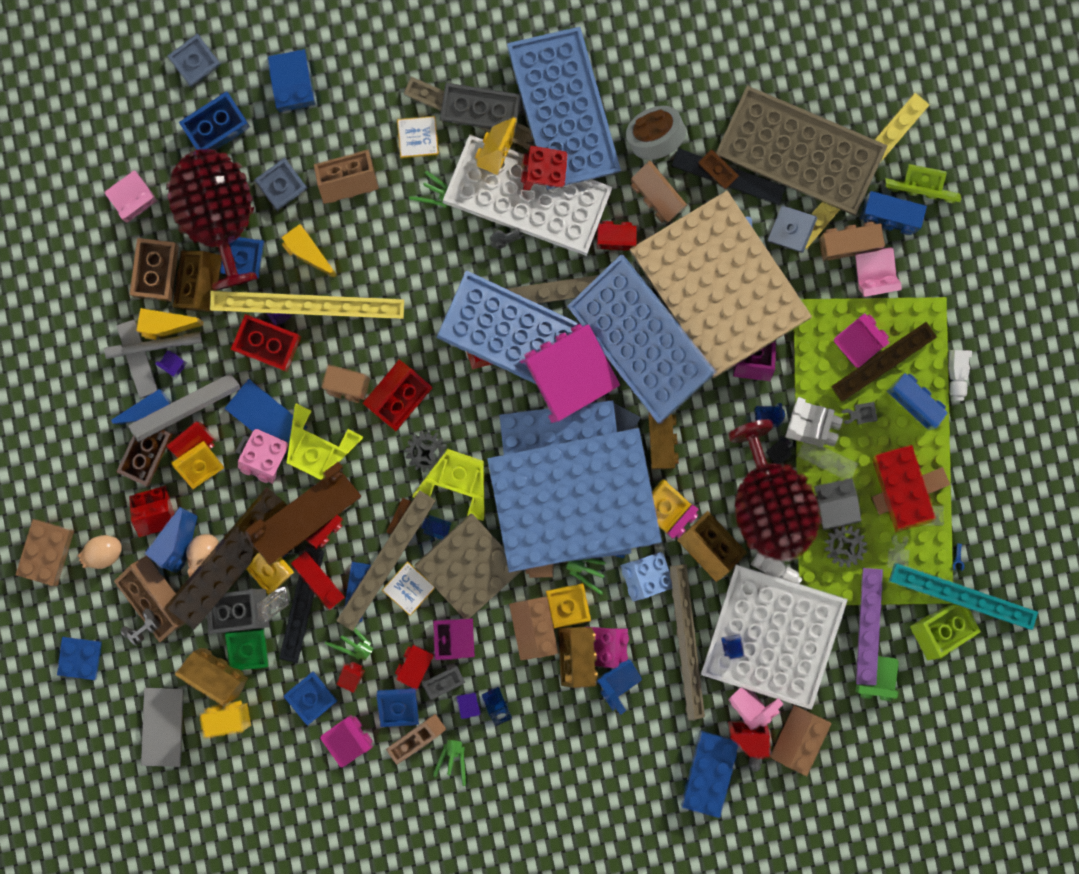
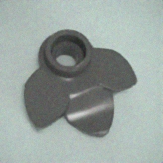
[490,228,523,249]

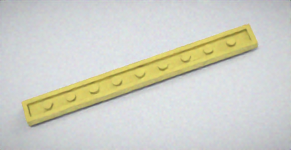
[805,93,929,249]
[210,291,404,319]

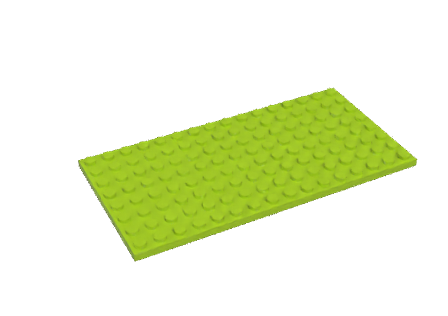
[793,297,953,605]

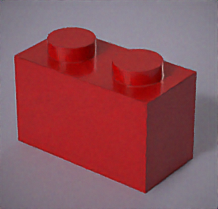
[395,644,435,690]

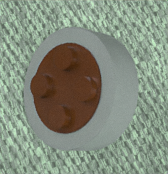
[626,106,686,160]

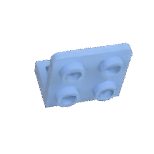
[620,552,672,602]

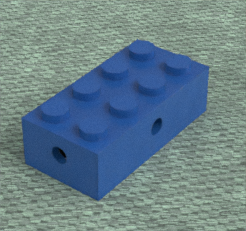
[681,730,739,818]

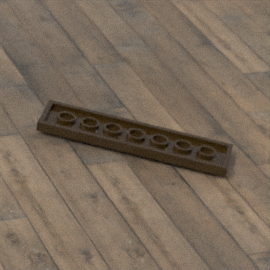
[165,487,287,630]

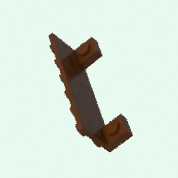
[245,462,361,565]

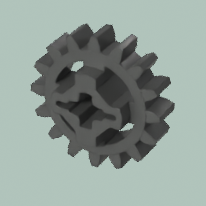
[405,430,447,473]
[824,526,867,567]

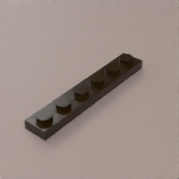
[831,322,937,403]

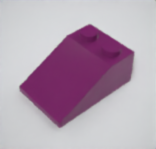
[733,340,776,381]

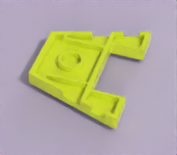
[287,403,363,480]
[412,449,485,521]

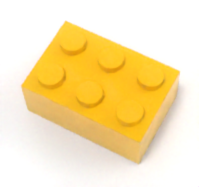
[200,700,251,738]

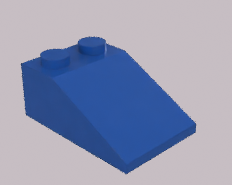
[268,49,316,112]
[145,507,197,573]

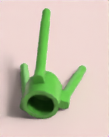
[409,171,448,208]
[566,559,606,595]
[325,627,374,661]
[433,740,466,786]

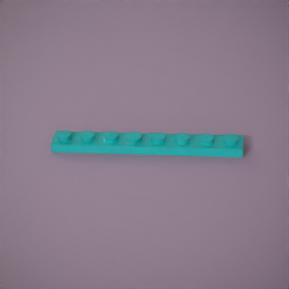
[889,563,1038,630]

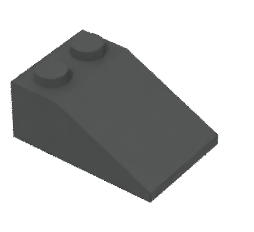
[207,589,269,634]

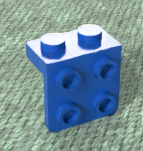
[597,660,642,715]

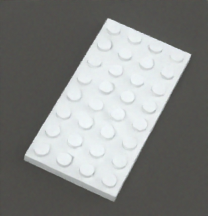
[443,135,612,256]

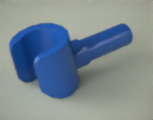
[953,543,965,571]

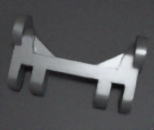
[120,609,161,646]

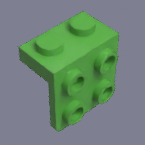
[855,656,899,701]

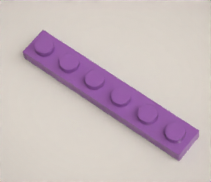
[856,568,883,685]

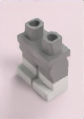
[785,397,843,448]

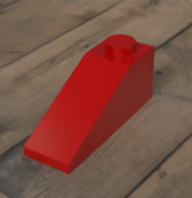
[291,551,345,610]

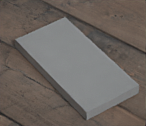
[141,688,184,767]

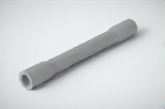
[104,332,202,359]

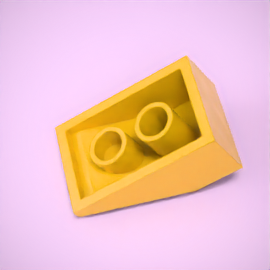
[475,117,517,175]
[281,224,337,278]
[136,308,204,340]

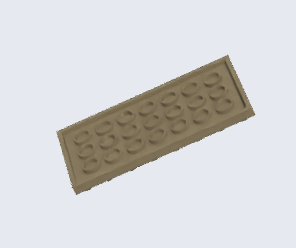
[716,85,888,216]

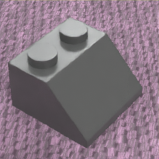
[814,478,861,530]

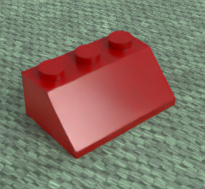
[363,359,433,431]

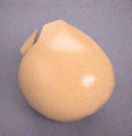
[186,534,219,577]
[77,535,122,569]

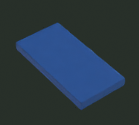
[224,379,308,457]

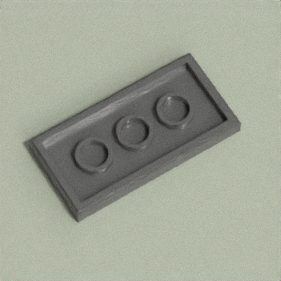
[440,83,521,133]

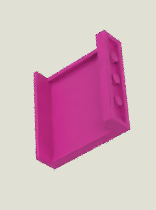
[520,323,620,423]

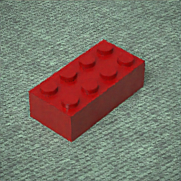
[872,445,936,533]

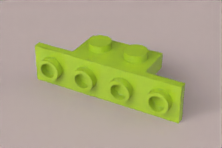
[884,164,961,203]

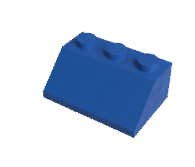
[887,373,948,430]

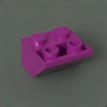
[433,618,475,660]

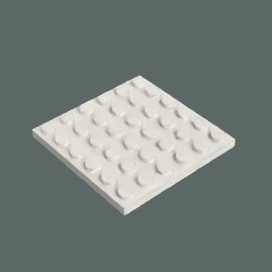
[701,564,847,710]

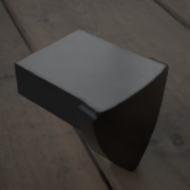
[765,436,796,465]

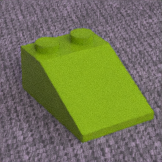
[910,604,981,661]

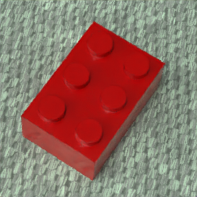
[231,314,301,372]

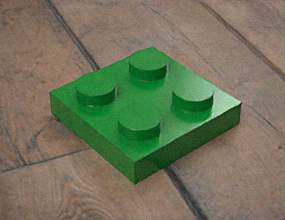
[225,628,269,670]

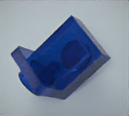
[754,403,785,427]

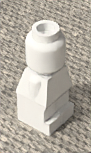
[948,350,972,401]
[751,553,802,584]

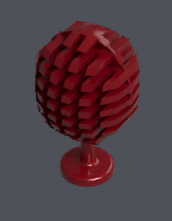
[166,149,258,291]
[728,420,821,561]

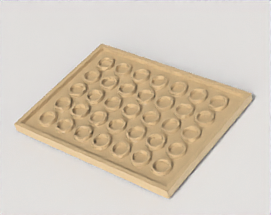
[630,191,812,378]

